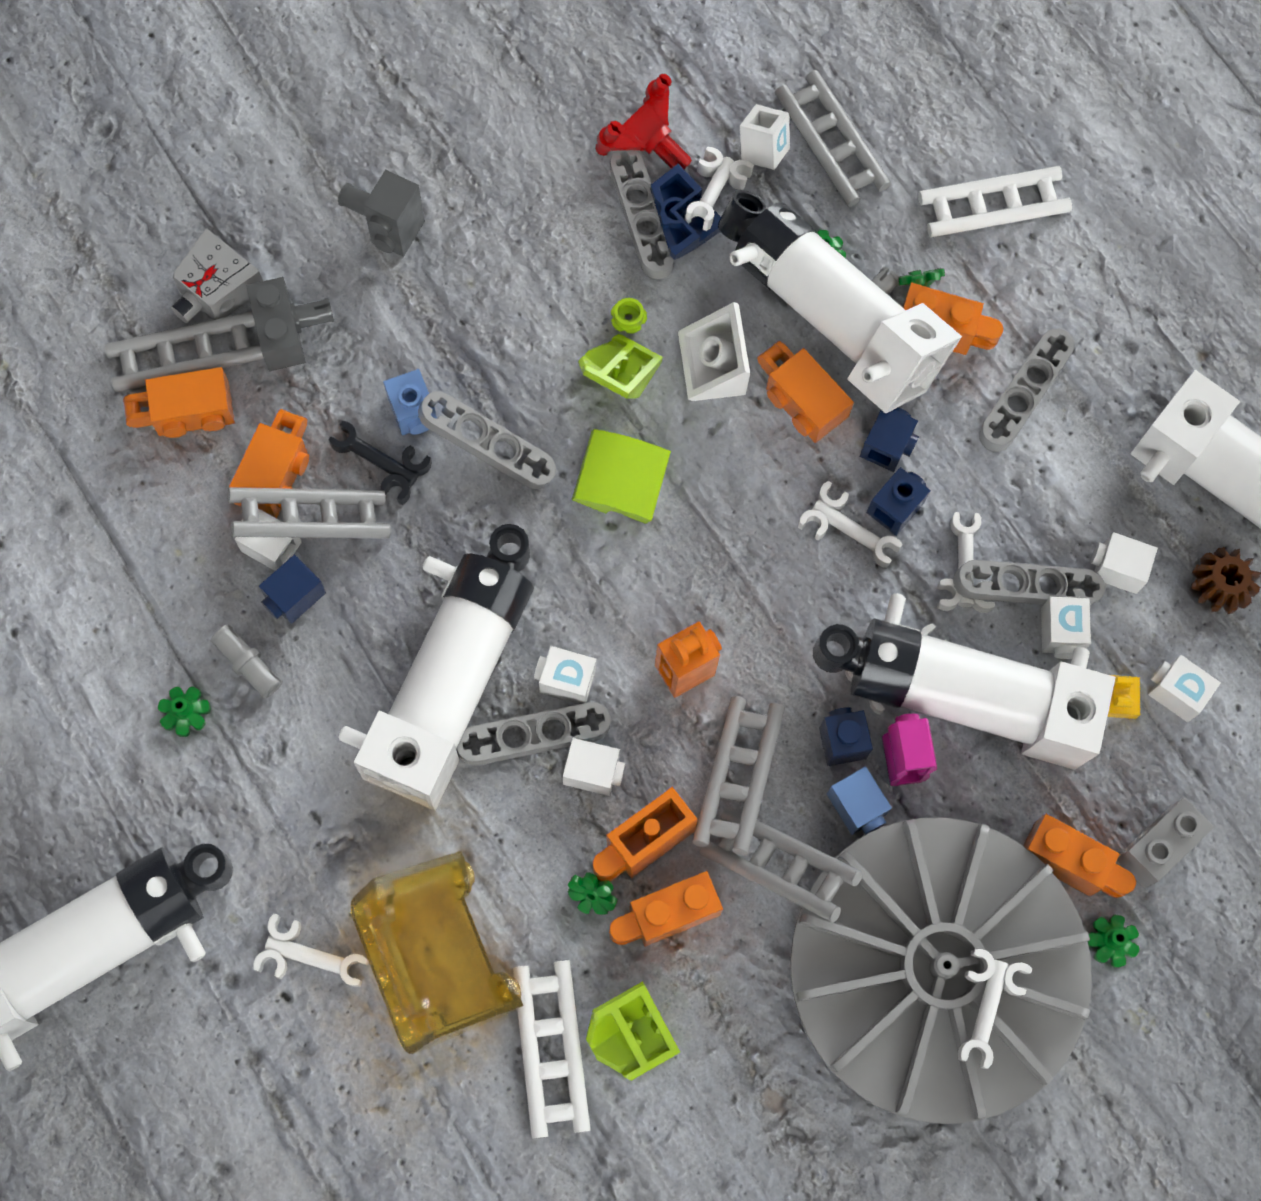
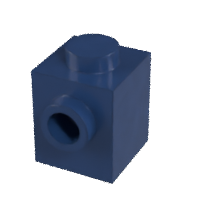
[859,407,919,472]
[866,467,931,536]
[259,554,326,624]
[819,707,873,766]

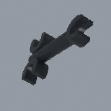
[329,421,432,505]

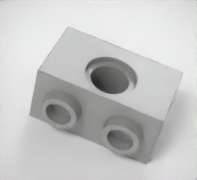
[1117,797,1214,889]

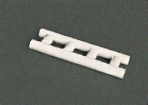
[918,166,1072,238]
[512,960,591,1139]

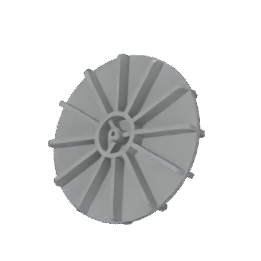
[790,818,1092,1124]

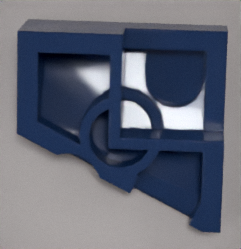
[650,164,721,260]

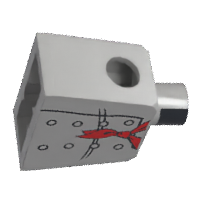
[171,229,263,323]

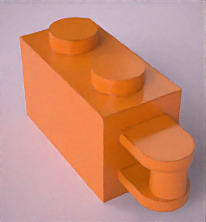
[902,282,1004,355]
[757,341,854,443]
[123,367,235,438]
[229,409,309,519]
[654,621,722,698]
[593,787,697,882]
[1023,813,1136,898]
[609,871,723,947]

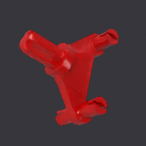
[595,74,692,170]

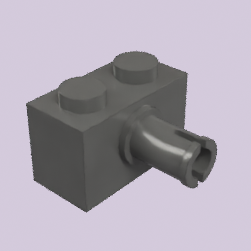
[338,169,425,257]
[246,277,334,372]

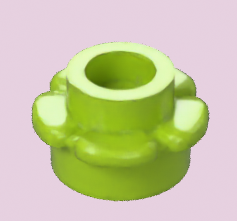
[611,298,647,334]

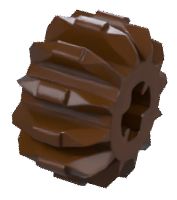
[1191,547,1261,615]

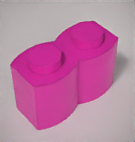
[882,713,937,786]

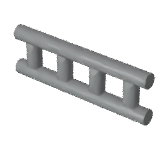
[775,70,891,207]
[105,311,264,393]
[227,487,391,538]
[692,696,785,856]
[700,806,862,922]

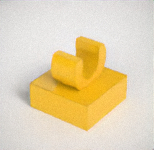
[1107,675,1140,719]

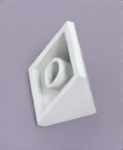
[678,302,750,401]

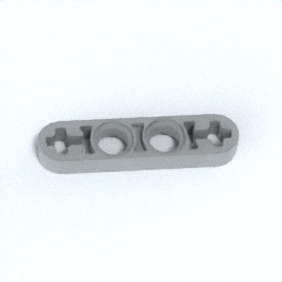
[610,150,674,279]
[979,329,1074,452]
[418,391,556,489]
[953,560,1105,606]
[457,702,610,765]

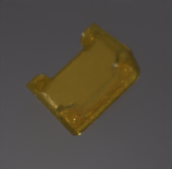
[351,851,524,1054]

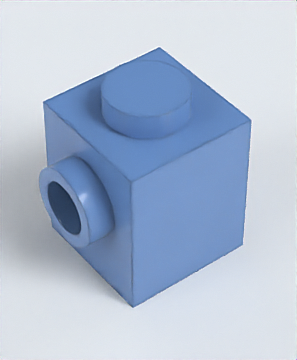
[383,369,437,436]
[827,766,892,835]

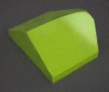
[578,334,663,399]
[586,981,680,1081]

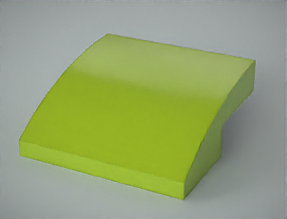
[572,429,671,524]

